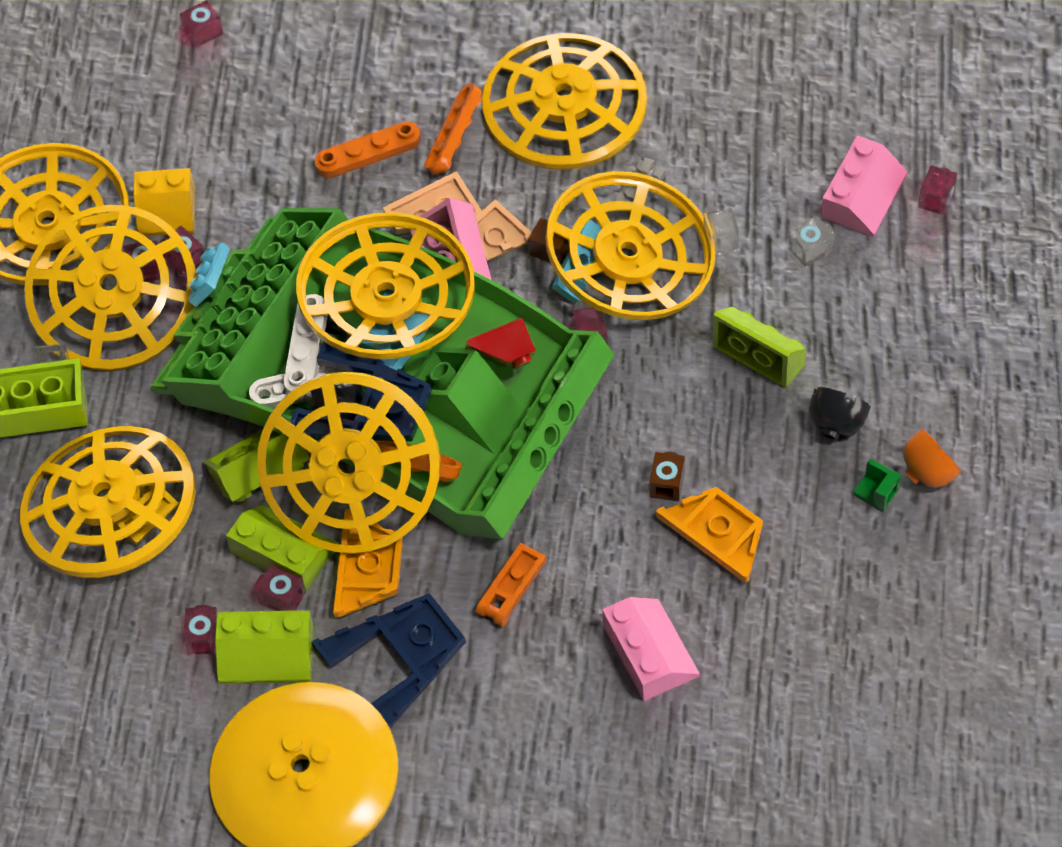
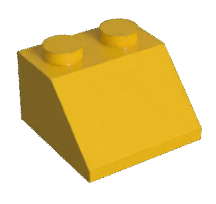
[134,168,195,237]

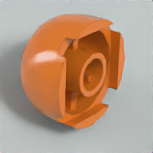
[903,428,961,488]

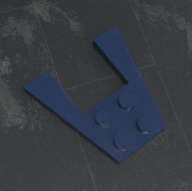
[287,333,432,442]
[312,593,466,729]

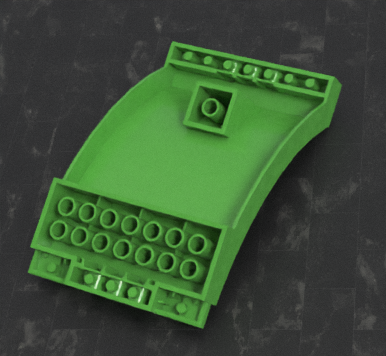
[150,208,615,539]

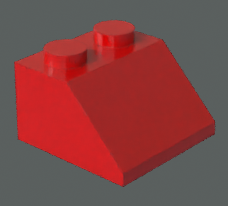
[465,318,536,369]

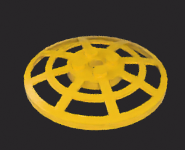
[482,33,647,170]
[0,143,129,286]
[545,171,715,320]
[24,205,197,371]
[296,212,475,359]
[257,372,441,553]
[20,426,196,578]

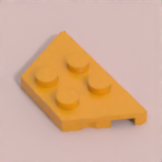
[656,487,763,583]
[333,509,403,618]

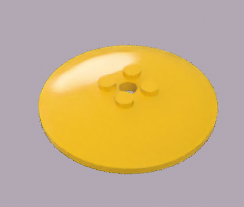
[210,682,399,847]

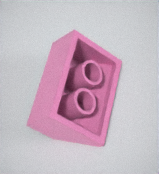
[821,135,908,237]
[410,198,491,280]
[602,597,700,701]

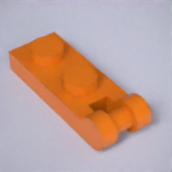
[476,543,547,627]

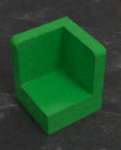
[853,459,901,512]

